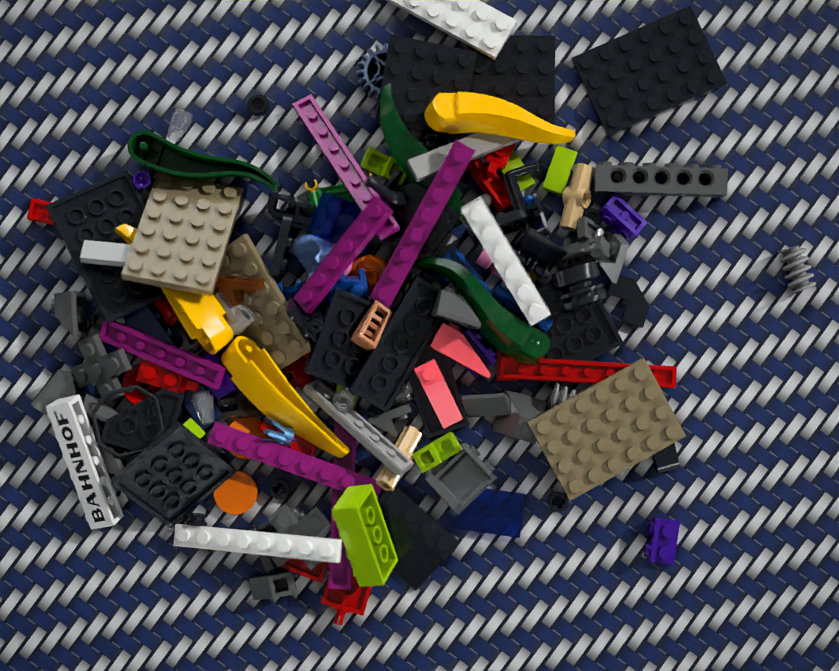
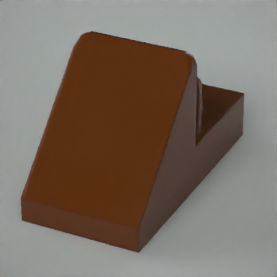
[216,275,264,306]

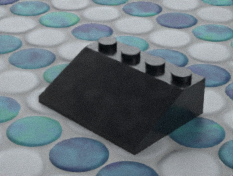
[378,485,460,590]

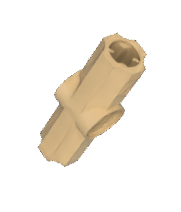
[559,163,595,232]
[376,426,422,491]

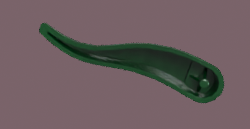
[380,83,466,230]
[127,130,279,192]
[415,257,550,365]

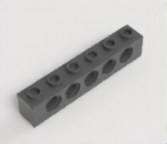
[592,161,728,198]

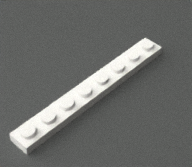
[173,524,342,563]

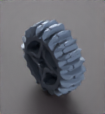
[356,43,388,102]

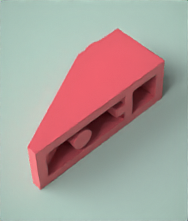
[430,322,491,379]
[414,359,463,429]

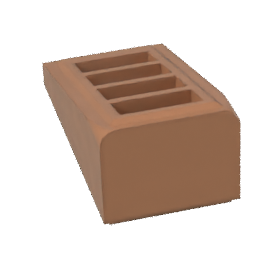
[351,300,393,351]

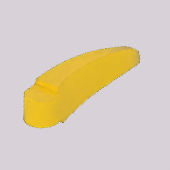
[424,92,575,144]
[115,224,234,355]
[221,336,350,458]

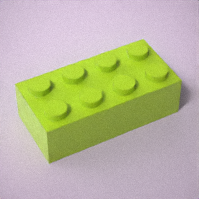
[332,484,398,587]

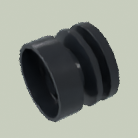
[552,261,607,311]

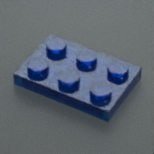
[307,191,370,254]
[454,488,526,538]

